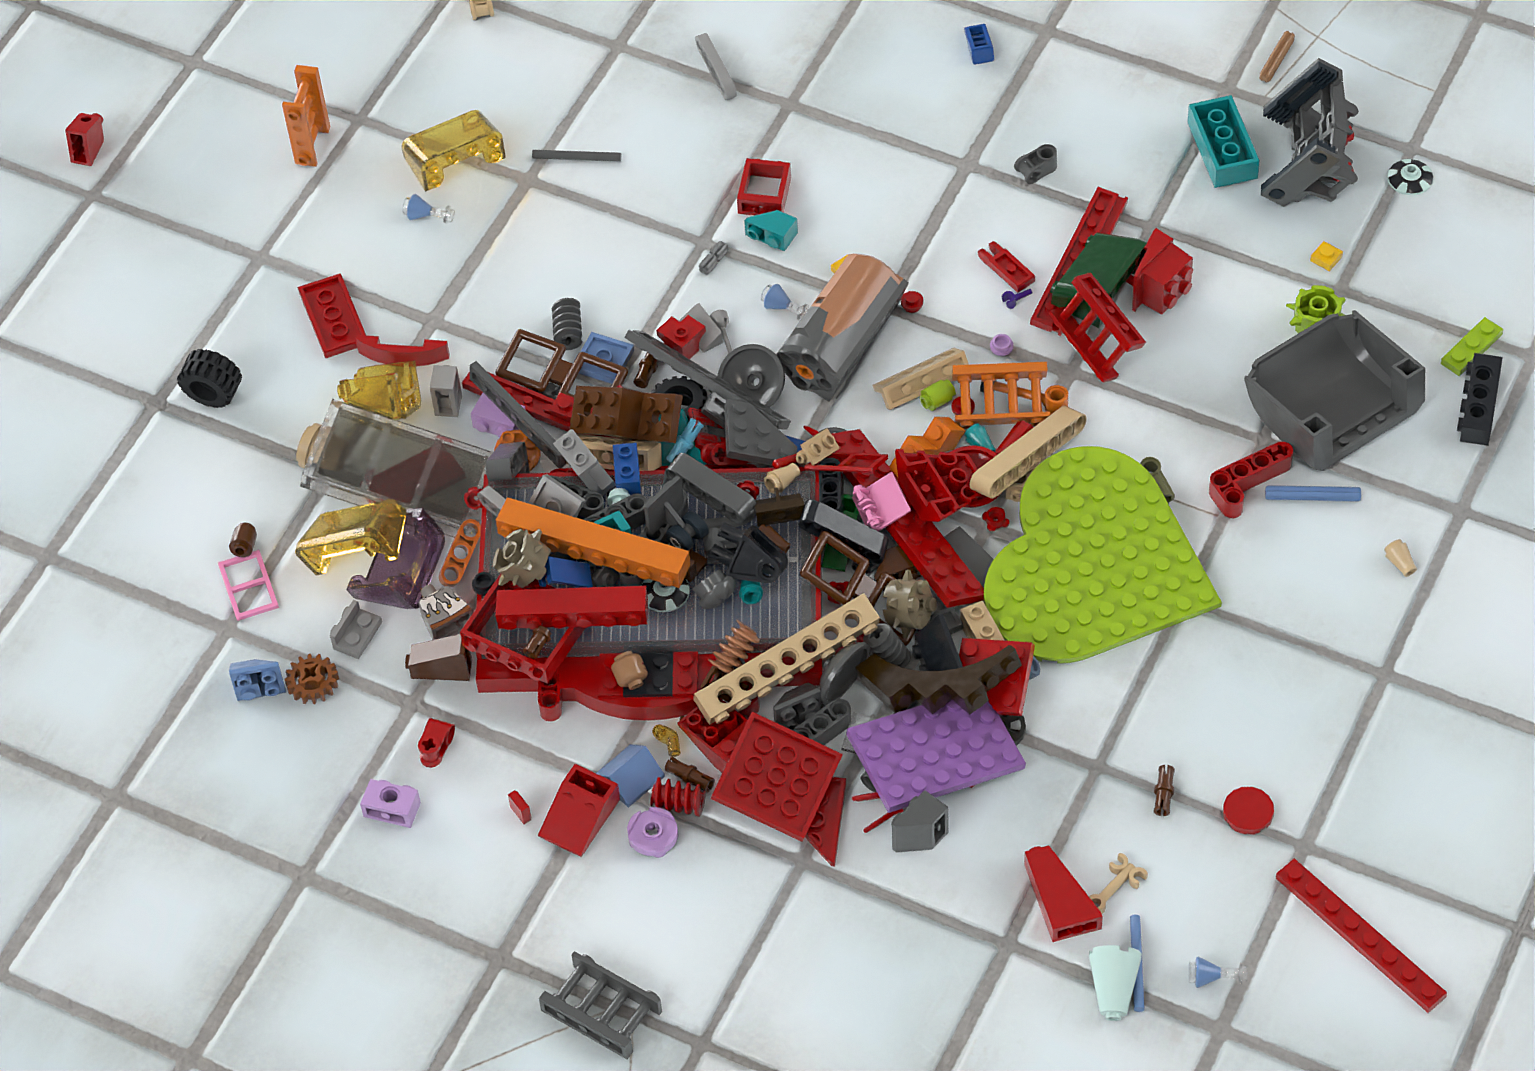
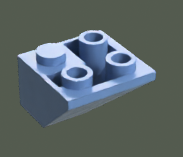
[229,659,286,701]

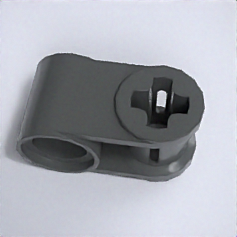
[1014,144,1057,184]

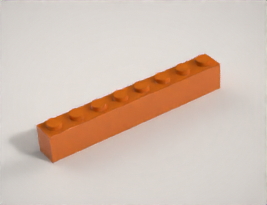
[496,497,690,588]

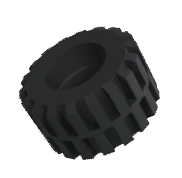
[177,349,242,408]
[651,376,708,421]

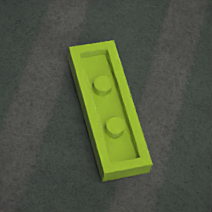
[1441,317,1503,376]

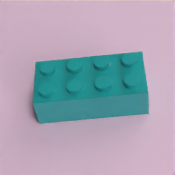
[1187,95,1260,188]

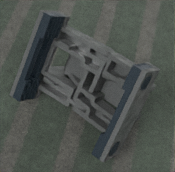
[1261,58,1359,207]

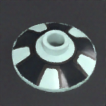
[1387,159,1433,195]
[641,578,690,612]

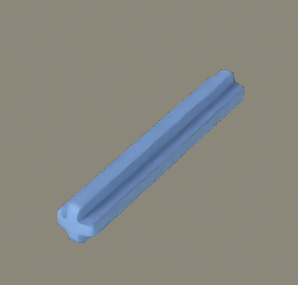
[1265,485,1361,501]

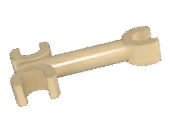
[1089,853,1148,914]

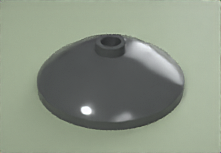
[718,344,785,408]
[819,642,871,706]

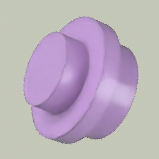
[990,334,1013,356]

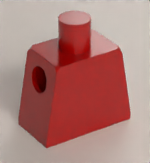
[65,113,104,166]

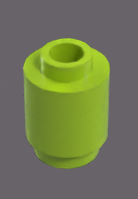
[920,379,956,411]

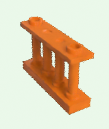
[282,65,331,167]
[952,362,1050,429]

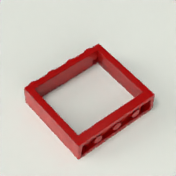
[460,574,585,684]

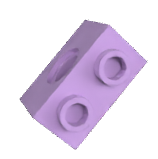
[360,779,421,828]

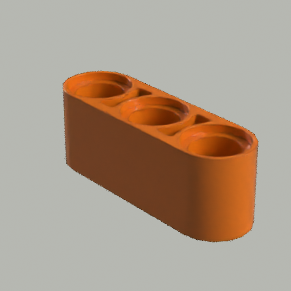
[438,519,481,587]

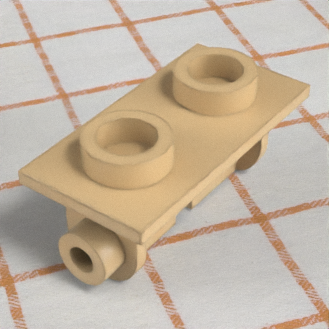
[796,428,839,465]

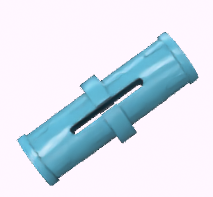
[666,418,704,463]

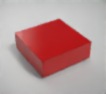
[508,790,531,824]

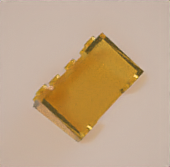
[402,110,506,192]

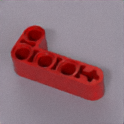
[1209,441,1293,518]

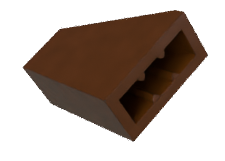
[405,634,472,681]

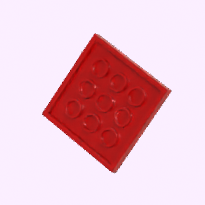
[710,712,843,842]

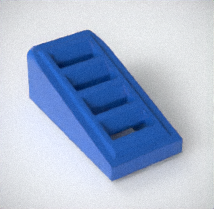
[964,24,994,65]

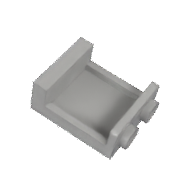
[553,429,616,496]

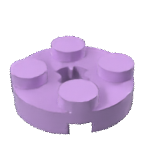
[627,807,678,858]

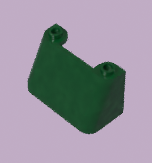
[1050,232,1147,328]

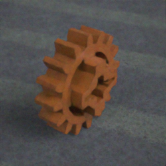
[284,654,339,704]

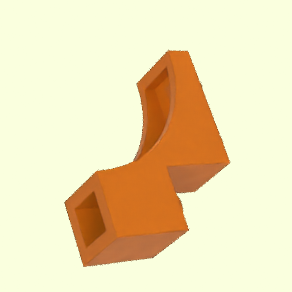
[889,417,965,477]

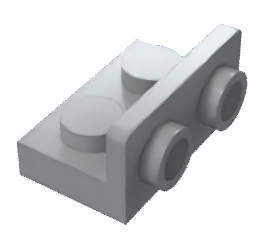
[330,600,382,659]

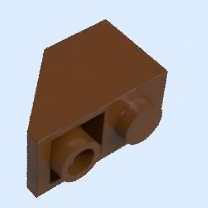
[874,545,921,591]

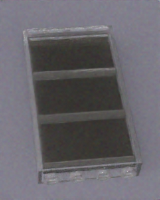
[300,398,493,538]

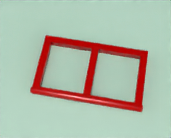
[804,452,888,473]

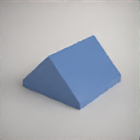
[596,744,665,808]

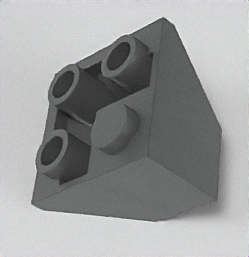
[773,682,822,730]

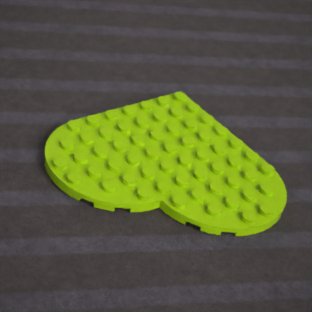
[984,446,1222,664]

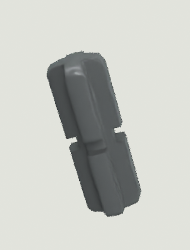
[699,241,729,275]

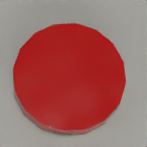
[1223,787,1274,834]

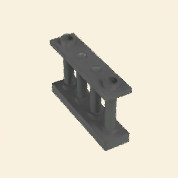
[539,951,662,1059]

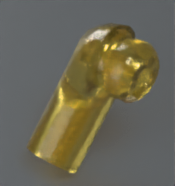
[652,724,681,757]

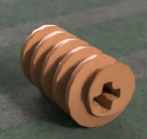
[708,619,760,674]

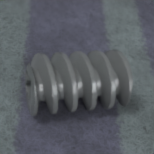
[551,298,583,350]
[863,623,911,668]

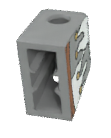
[418,584,473,640]

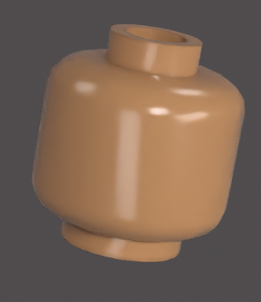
[611,651,648,690]

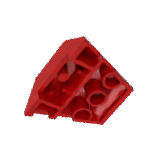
[895,449,983,522]

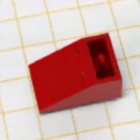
[677,697,748,773]
[538,764,620,857]

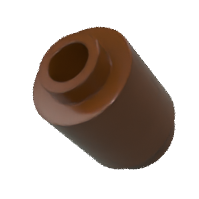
[229,522,257,557]

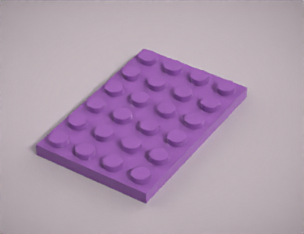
[846,700,1026,813]

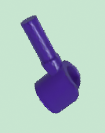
[1001,289,1032,309]

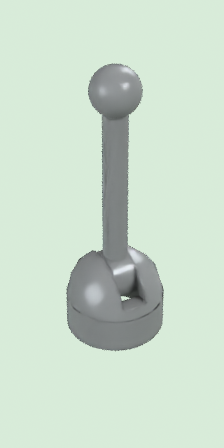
[710,310,732,355]

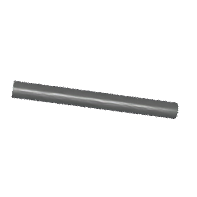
[532,150,621,162]

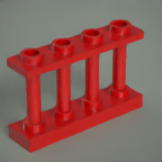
[1048,273,1146,383]

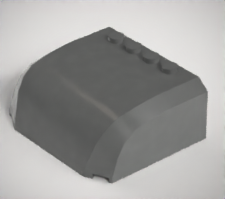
[1244,310,1425,470]

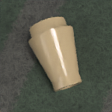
[764,463,800,494]
[1384,539,1417,577]

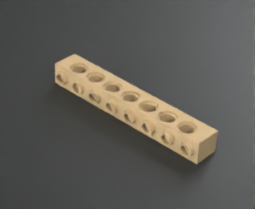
[694,593,880,725]

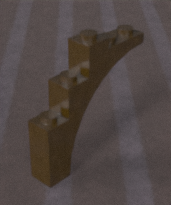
[855,645,1022,715]

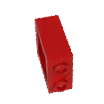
[737,158,791,216]

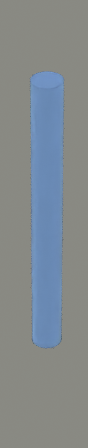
[1130,915,1145,1012]

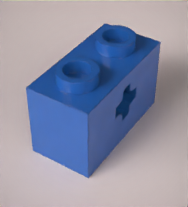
[613,443,642,495]

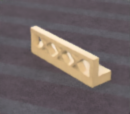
[872,348,969,410]

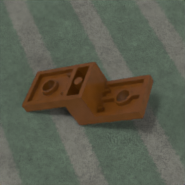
[570,386,683,443]

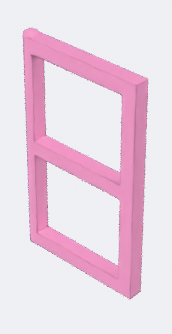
[218,550,279,621]

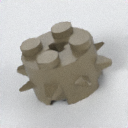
[493,529,551,588]
[883,570,937,638]

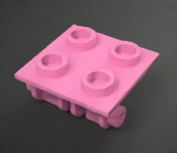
[852,472,911,532]

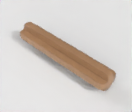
[1259,31,1295,83]

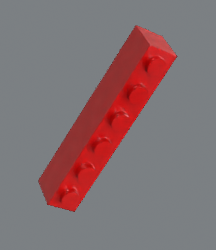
[495,586,648,630]

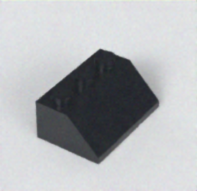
[912,614,963,671]

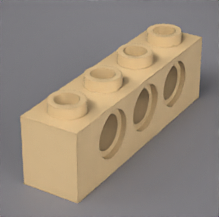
[566,434,662,471]
[960,601,1005,641]

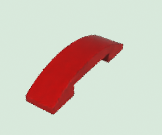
[355,335,450,367]

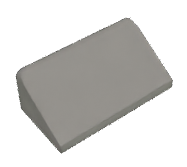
[680,303,723,353]

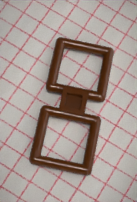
[495,329,628,397]
[800,531,916,646]

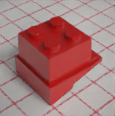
[1126,228,1193,315]

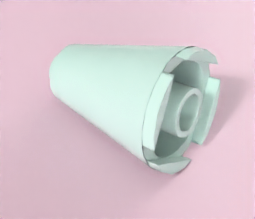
[1089,945,1142,1021]

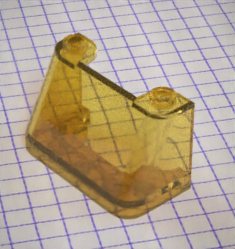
[337,360,421,420]
[295,499,407,575]

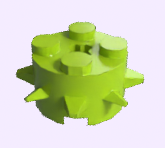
[1286,285,1346,333]

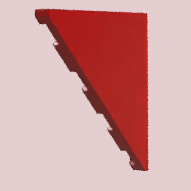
[805,777,847,867]

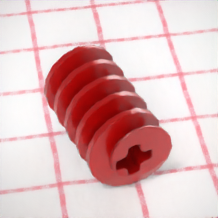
[650,777,706,817]

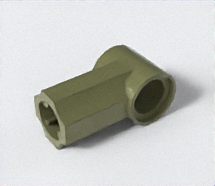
[1140,457,1175,504]

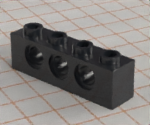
[1457,353,1503,446]

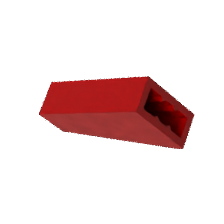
[1024,845,1103,942]

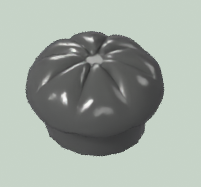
[692,569,736,609]

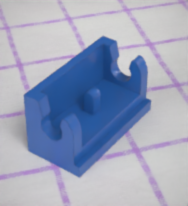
[538,556,593,588]

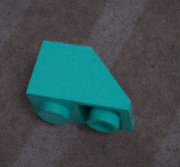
[744,210,798,251]

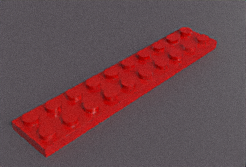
[831,429,984,608]

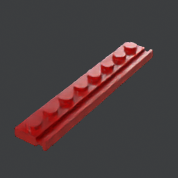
[1030,187,1128,336]

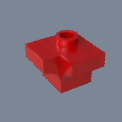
[656,315,706,359]

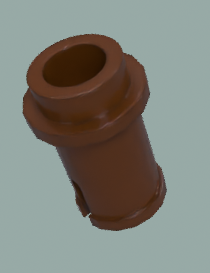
[523,626,551,659]

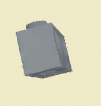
[430,365,462,417]

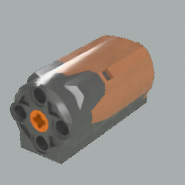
[776,253,909,402]

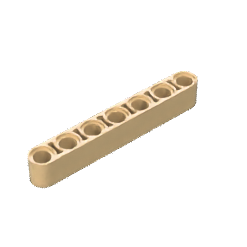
[970,406,1087,499]

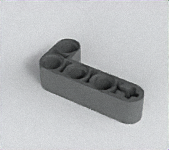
[486,442,530,481]
[663,453,756,524]

